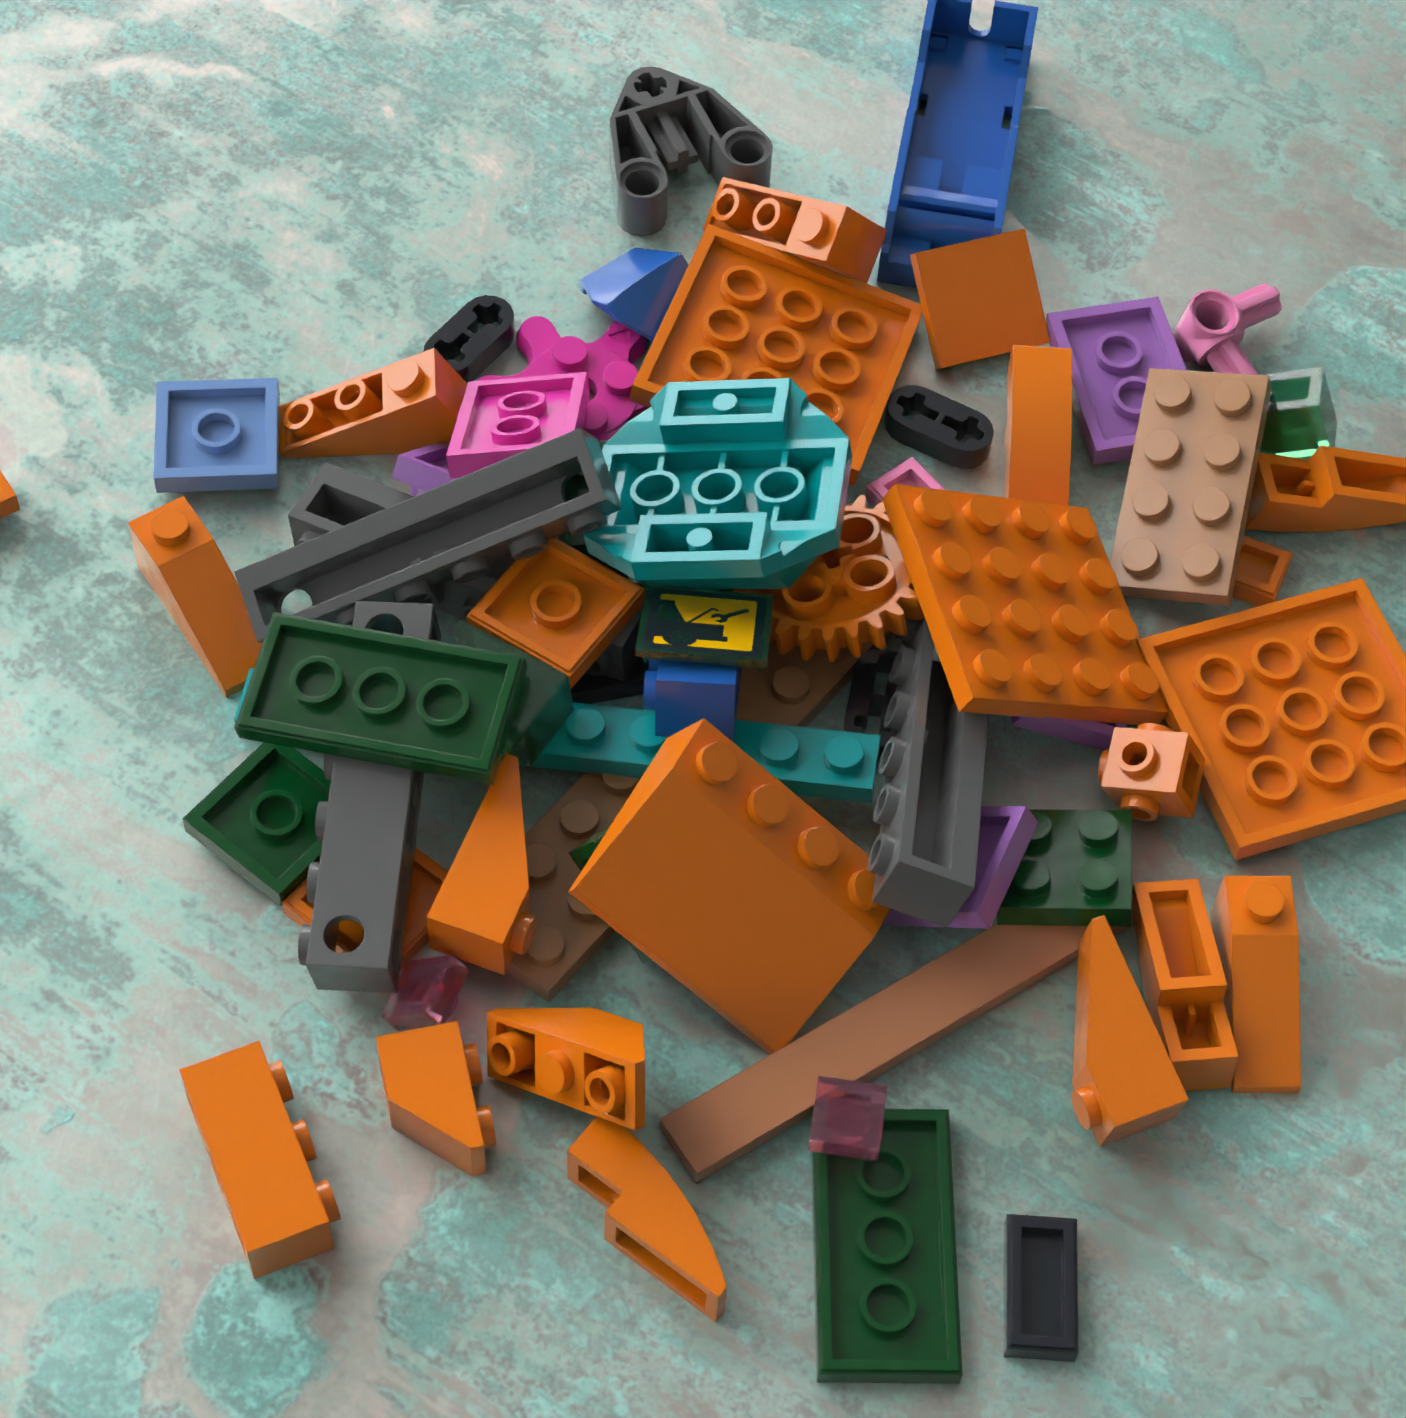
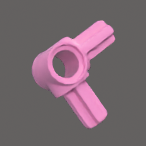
[1173,284,1282,375]

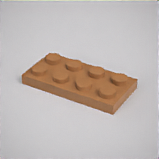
[1110,368,1272,606]

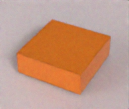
[1233,535,1294,606]

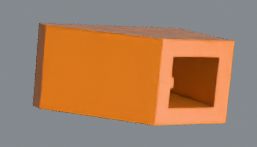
[376,1021,496,1176]

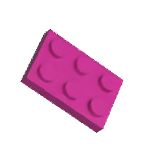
[446,372,590,479]

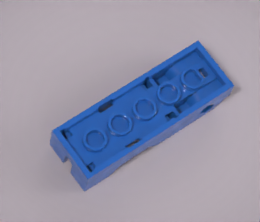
[877,0,1038,288]

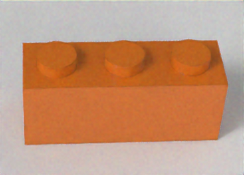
[179,1041,341,1279]

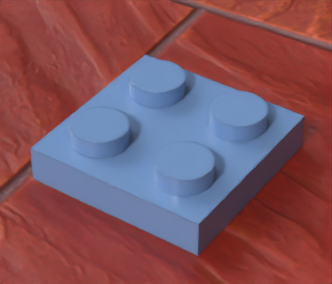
[153,378,280,493]

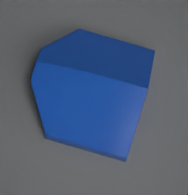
[579,248,688,346]

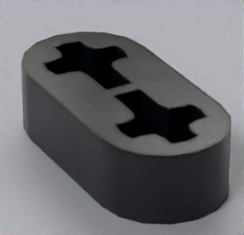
[423,295,515,384]
[884,385,994,469]
[843,647,898,764]

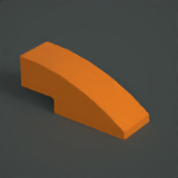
[1004,345,1072,505]
[1245,445,1406,532]
[1132,878,1239,1091]
[567,1117,727,1323]

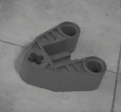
[609,66,773,237]

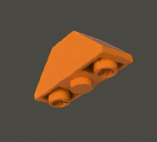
[487,1008,645,1131]

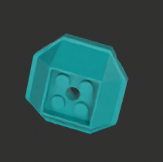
[583,378,853,591]

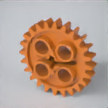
[733,495,924,662]

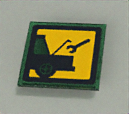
[635,585,774,672]

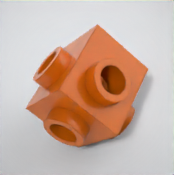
[1098,723,1206,821]

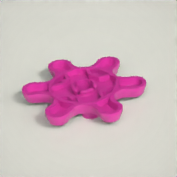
[477,316,648,441]

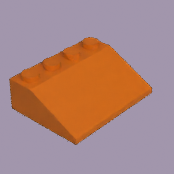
[568,718,890,1055]

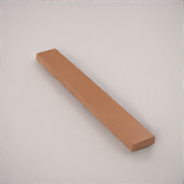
[659,901,1135,1183]

